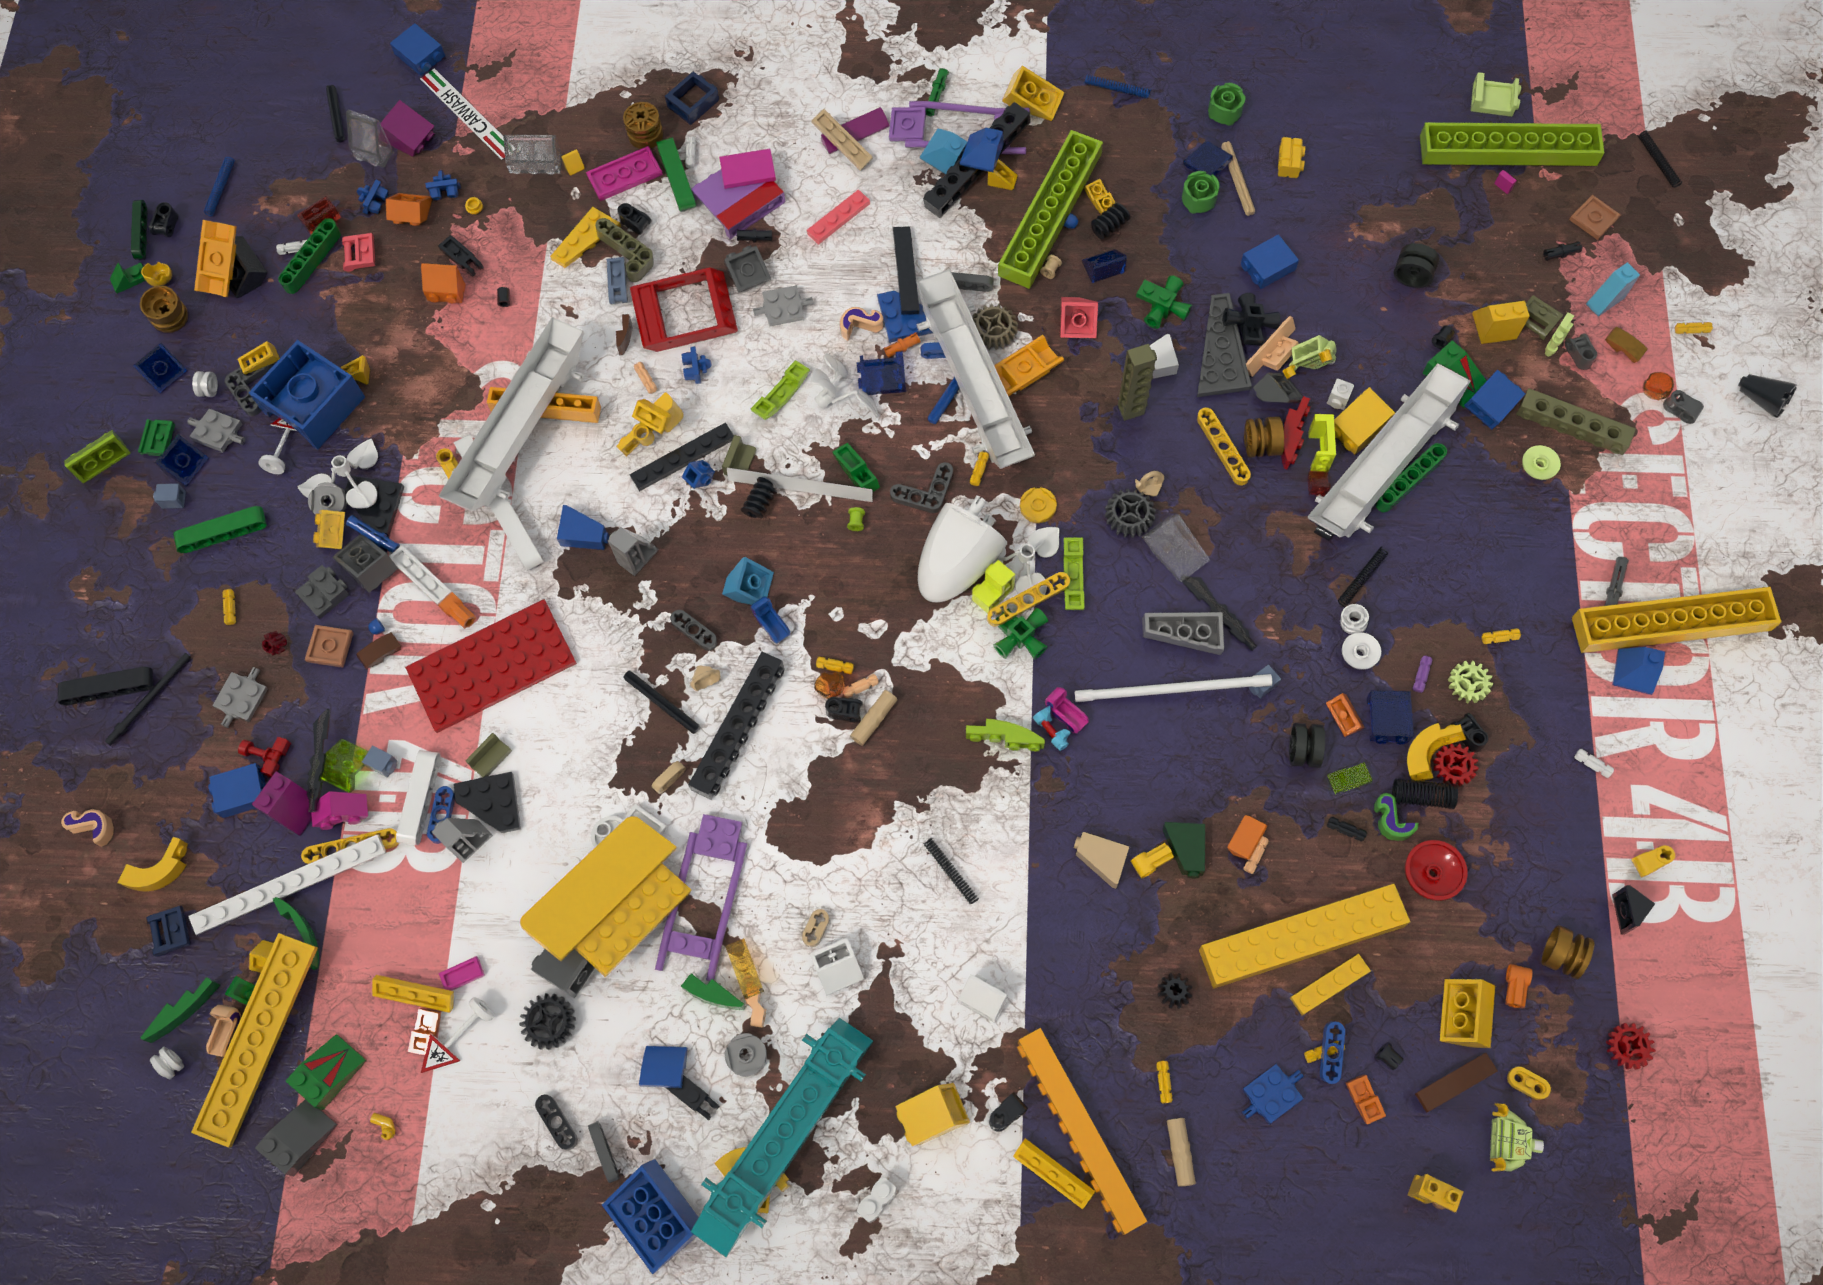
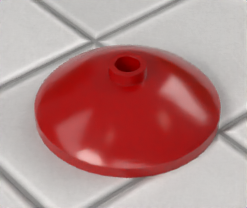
[1405,840,1468,901]

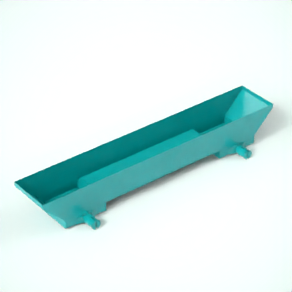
[691,1018,873,1257]

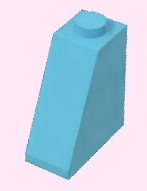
[1586,262,1640,317]

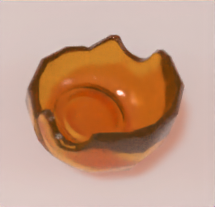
[1642,372,1675,401]
[814,671,845,699]

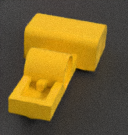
[616,392,683,457]

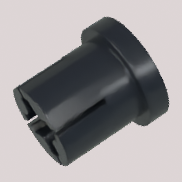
[1432,325,1455,350]
[1374,1042,1404,1070]

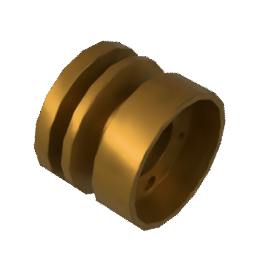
[623,102,663,149]
[140,286,188,333]
[1244,417,1284,458]
[1541,925,1595,980]

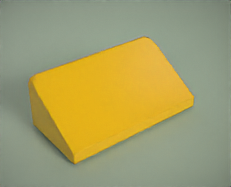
[632,399,673,434]

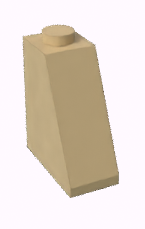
[1074,832,1129,889]

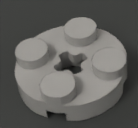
[308,482,347,515]
[725,1033,767,1077]

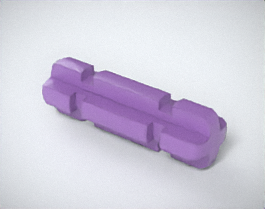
[1413,656,1432,693]

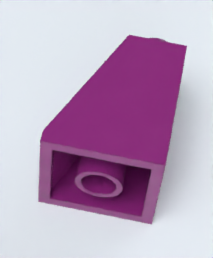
[377,100,435,157]
[252,772,314,836]

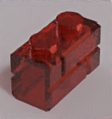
[297,196,341,235]

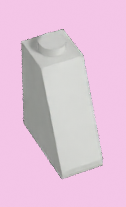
[1150,334,1179,379]

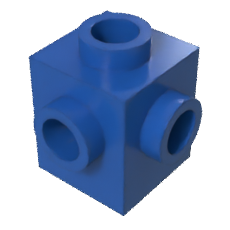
[682,460,715,489]

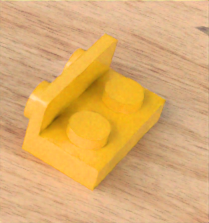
[313,510,345,549]

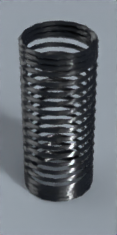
[1392,778,1458,809]

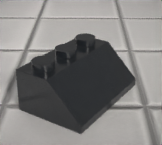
[229,236,267,298]

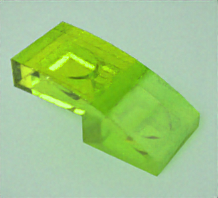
[1327,762,1373,794]

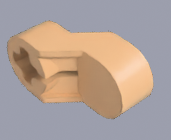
[745,986,766,1028]

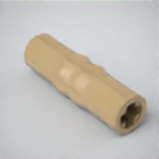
[850,690,897,746]
[1167,1118,1196,1187]

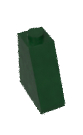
[1163,822,1205,879]

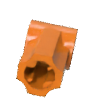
[438,592,476,629]
[1505,964,1532,1008]

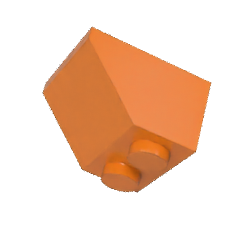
[386,193,432,226]
[421,263,466,304]

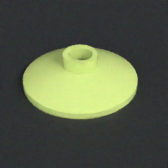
[1522,445,1561,480]

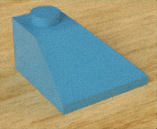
[919,128,967,174]
[722,557,774,605]

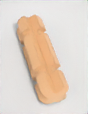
[634,362,657,394]
[842,674,879,698]
[1244,836,1269,874]

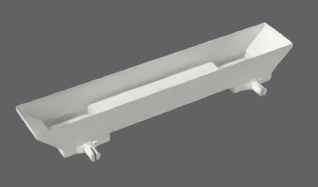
[916,269,1035,469]
[438,317,584,512]
[1308,364,1470,538]

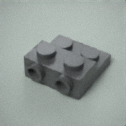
[724,245,771,293]
[295,565,349,619]

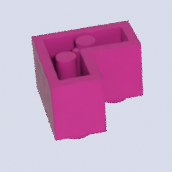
[311,791,368,830]

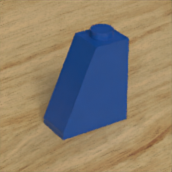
[557,505,609,550]

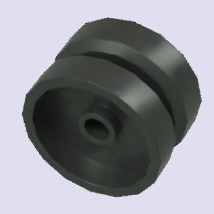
[1393,243,1440,288]
[1289,723,1325,768]

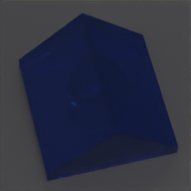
[1082,249,1127,283]
[133,343,187,393]
[155,434,209,486]

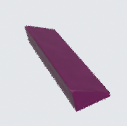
[821,107,890,154]

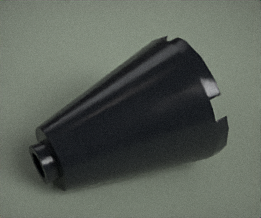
[1738,374,1797,418]

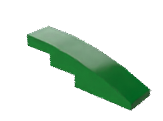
[140,977,220,1043]

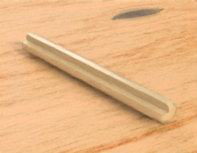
[1221,141,1255,216]

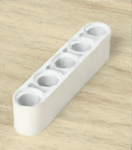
[396,750,441,845]

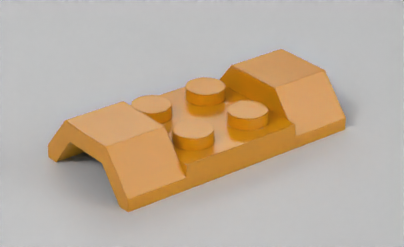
[194,220,237,297]
[994,335,1064,396]

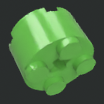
[1208,83,1245,126]
[1182,171,1219,214]

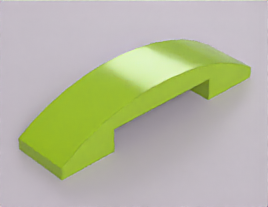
[751,360,810,420]
[1064,538,1084,610]

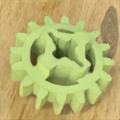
[1448,661,1493,703]

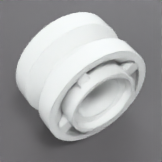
[192,371,218,397]
[1340,604,1369,634]
[150,1047,184,1080]

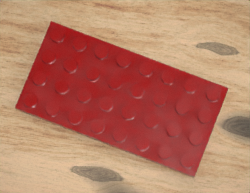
[405,599,577,733]

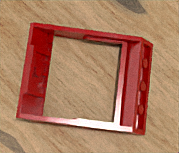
[630,267,738,352]

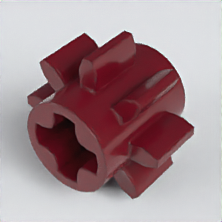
[262,631,287,656]

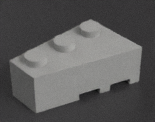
[608,527,659,576]
[432,818,493,863]

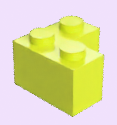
[972,560,1015,614]

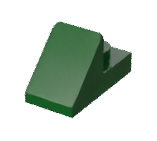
[110,263,146,294]
[225,976,255,1005]

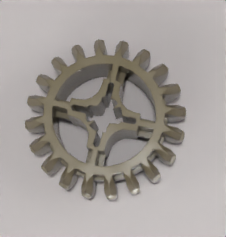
[973,303,1018,350]

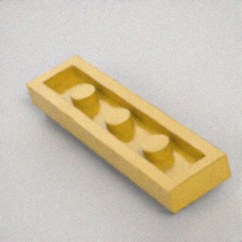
[1290,954,1371,1016]
[372,975,454,1013]
[1013,1138,1095,1209]

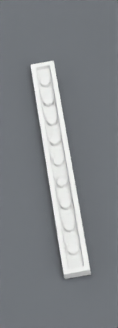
[189,834,387,935]

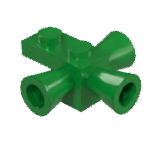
[1136,276,1192,329]
[993,608,1048,660]

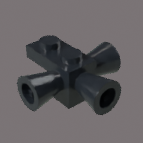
[1222,293,1280,346]

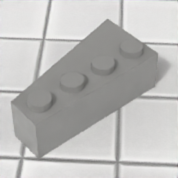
[1142,612,1224,655]

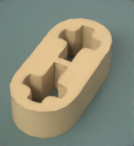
[652,761,686,794]
[802,909,829,948]

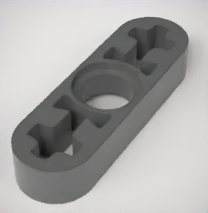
[951,272,994,292]
[670,610,717,651]
[588,1121,620,1183]

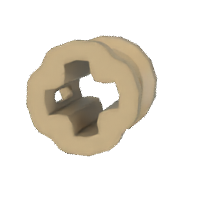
[1040,255,1062,279]

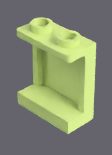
[1471,73,1521,117]

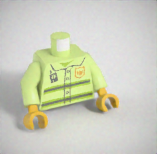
[1283,335,1337,379]
[1490,1103,1544,1172]

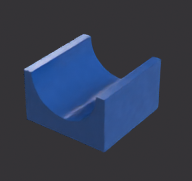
[249,340,365,450]

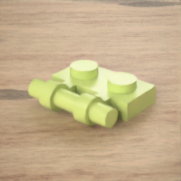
[1545,312,1574,357]

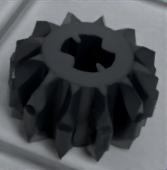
[1157,973,1193,1009]

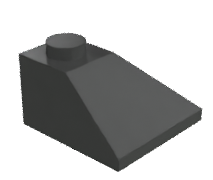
[1253,373,1303,403]

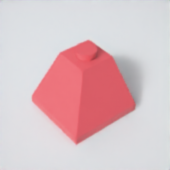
[1060,297,1098,338]

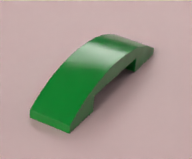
[273,897,319,970]

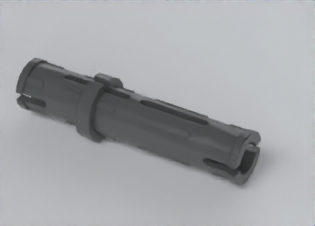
[1604,557,1629,606]

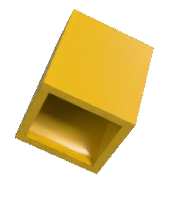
[1472,301,1530,344]
[1334,387,1395,455]
[895,1083,971,1146]

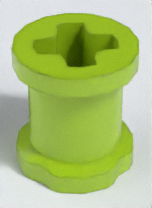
[847,507,865,531]

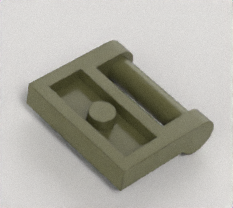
[1524,295,1563,340]

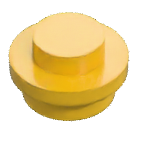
[465,197,483,214]

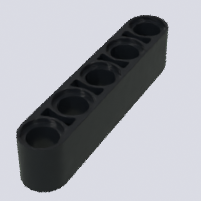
[58,667,154,705]

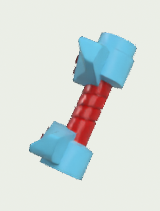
[1033,706,1070,751]

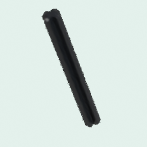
[623,670,700,734]

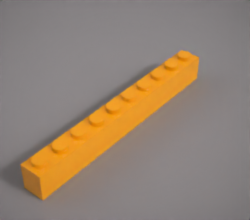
[1017,1028,1147,1235]

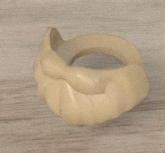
[1135,471,1164,497]
[690,665,720,691]

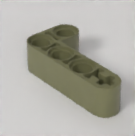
[595,218,654,282]

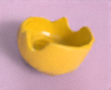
[141,262,172,287]

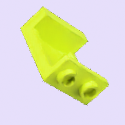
[1308,414,1336,473]

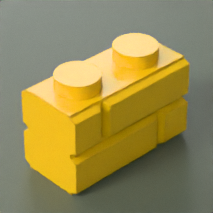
[1278,137,1305,178]

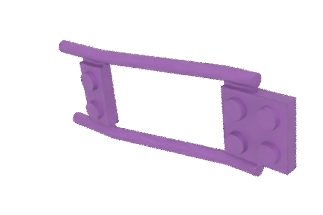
[889,101,1030,154]
[655,814,747,981]

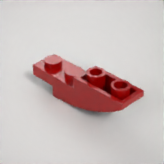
[1281,396,1311,470]

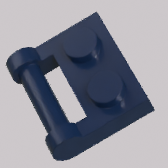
[146,906,190,957]

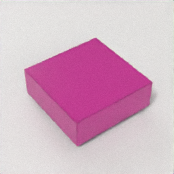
[1494,170,1517,194]

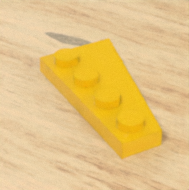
[550,207,621,268]

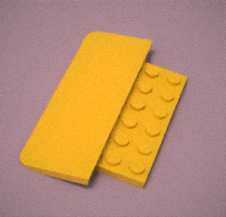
[520,816,691,977]

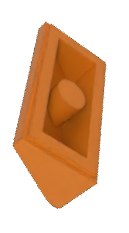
[1326,693,1365,737]
[1227,815,1267,860]

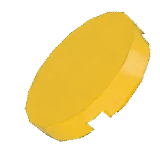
[1020,487,1057,523]

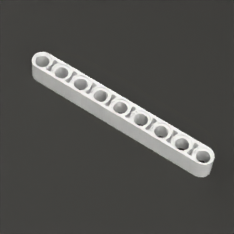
[453,434,543,571]

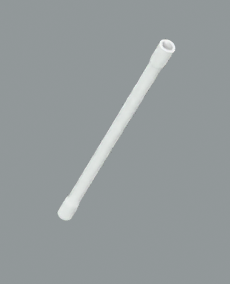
[1075,674,1272,702]

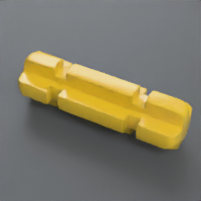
[1674,322,1713,334]
[970,451,989,486]
[222,589,236,625]
[1481,628,1521,644]
[816,656,854,674]
[1304,1041,1345,1063]
[1156,1061,1173,1103]

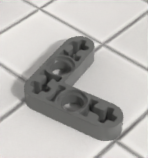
[225,355,275,416]
[890,462,953,513]

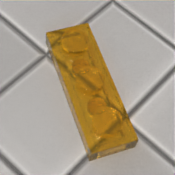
[725,938,764,999]

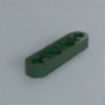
[131,200,148,260]

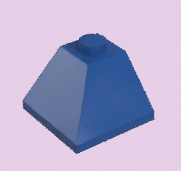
[960,128,1003,172]
[1612,647,1665,695]

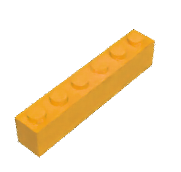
[487,387,601,423]

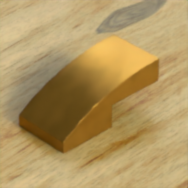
[1605,327,1648,363]

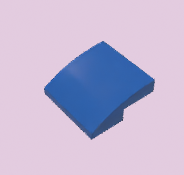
[639,1046,688,1088]

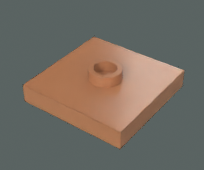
[1569,195,1621,240]
[305,625,354,668]

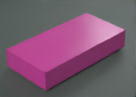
[438,956,485,991]

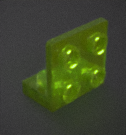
[317,739,368,793]

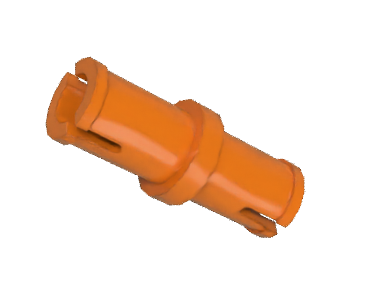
[884,332,921,358]

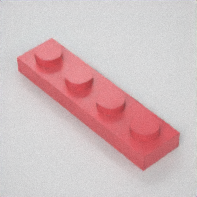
[807,190,870,245]

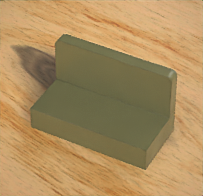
[722,435,756,476]
[466,733,512,778]

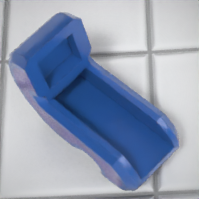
[751,596,791,644]

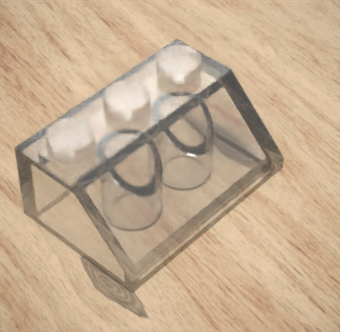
[503,135,562,174]

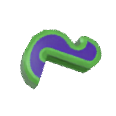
[1374,793,1419,841]

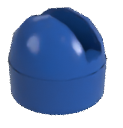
[1064,213,1078,229]
[368,618,385,635]

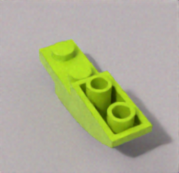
[966,719,1045,752]

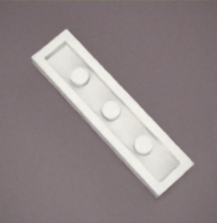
[389,545,451,605]

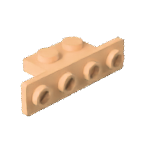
[1246,316,1299,377]

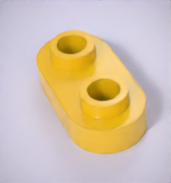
[1507,1067,1551,1100]

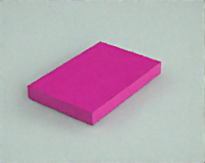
[719,148,776,189]

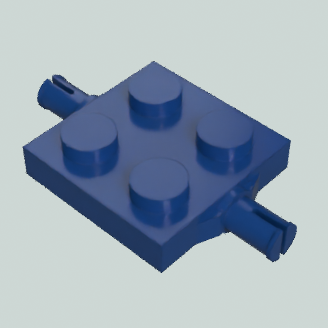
[1242,1064,1304,1125]

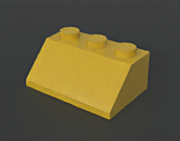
[1440,979,1495,1048]

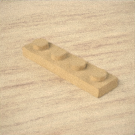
[811,109,873,171]

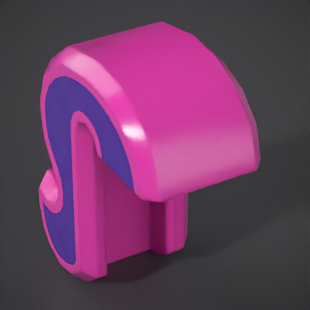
[1045,687,1089,733]

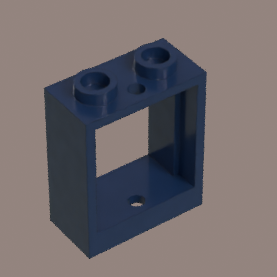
[665,71,719,125]

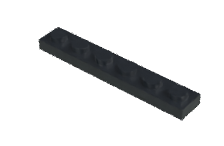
[629,422,734,492]

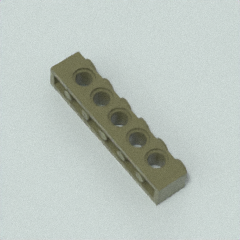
[1118,344,1157,421]
[1516,388,1636,455]

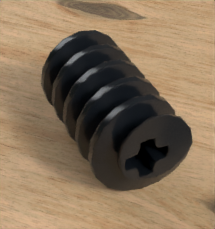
[1091,203,1131,240]
[741,477,777,519]

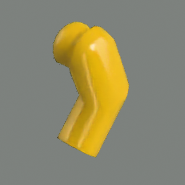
[370,1113,396,1140]

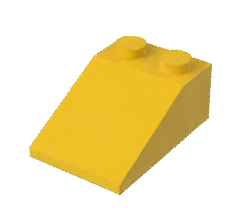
[1002,65,1065,121]

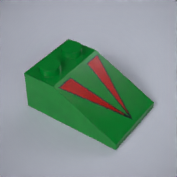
[1423,340,1486,408]
[286,1034,367,1110]

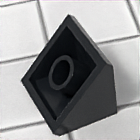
[1612,885,1655,935]

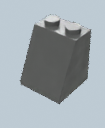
[531,948,595,998]

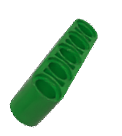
[656,137,696,211]
[278,218,341,294]
[1375,443,1447,512]
[173,506,267,553]

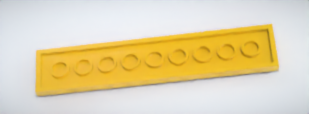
[191,933,318,1148]

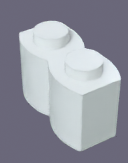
[857,1177,897,1223]

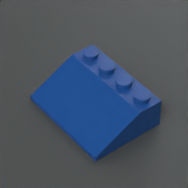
[602,1159,699,1274]

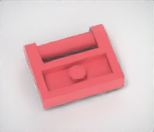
[342,233,375,272]

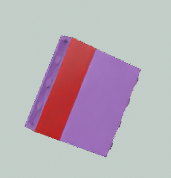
[691,169,785,240]

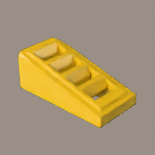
[238,341,280,374]

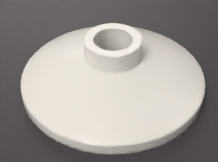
[1342,632,1381,669]

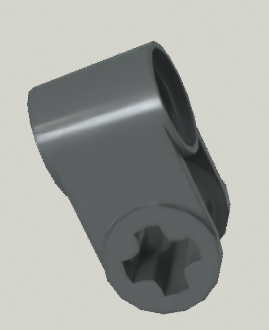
[1565,333,1597,370]
[1663,390,1704,424]

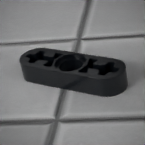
[535,1094,578,1150]

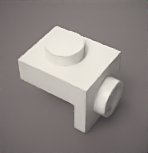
[1327,379,1354,410]

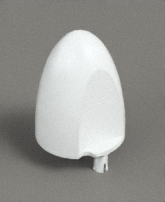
[918,495,1007,602]

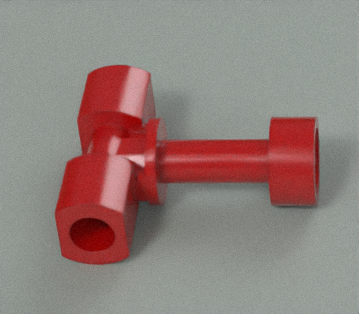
[238,737,291,778]

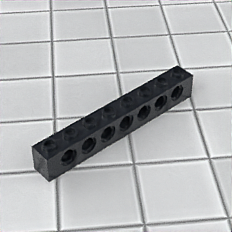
[923,102,1031,218]
[688,651,785,800]

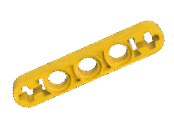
[1197,407,1251,486]
[987,572,1070,627]
[301,828,399,864]

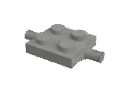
[753,285,813,327]
[187,409,245,452]
[212,667,268,728]

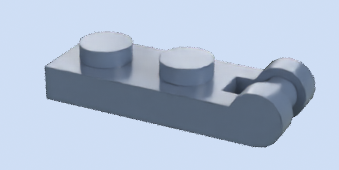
[606,257,628,304]

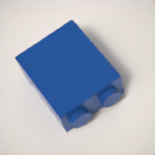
[390,23,445,76]
[1241,234,1299,289]
[1464,370,1525,430]
[208,763,266,818]

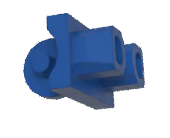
[425,170,461,200]
[356,180,388,215]
[681,346,712,384]

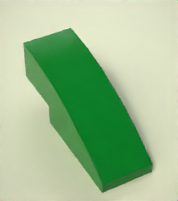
[832,443,880,492]
[681,973,746,1010]

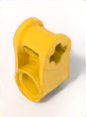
[1631,845,1675,878]

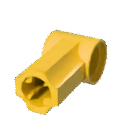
[436,448,458,479]
[1131,843,1174,879]

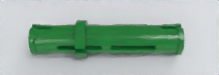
[926,68,949,117]

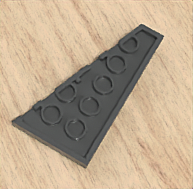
[1197,293,1252,397]

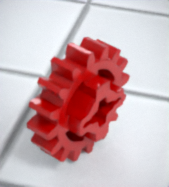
[1433,743,1479,787]
[1606,1023,1656,1070]

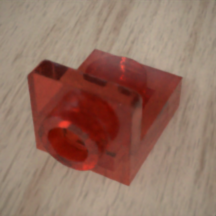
[1308,471,1331,496]

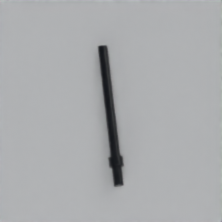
[105,653,191,746]

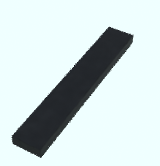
[893,226,919,315]

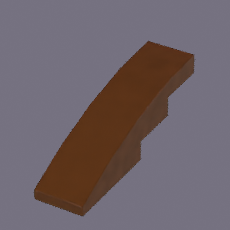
[1415,1053,1498,1113]

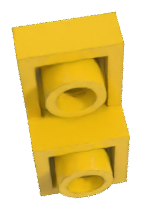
[1084,179,1115,215]

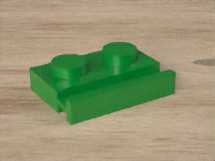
[138,419,175,457]

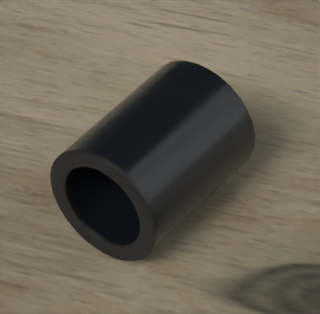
[497,287,510,307]
[1314,525,1333,541]

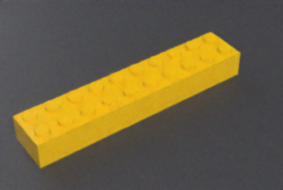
[1572,587,1782,653]
[1199,884,1410,989]

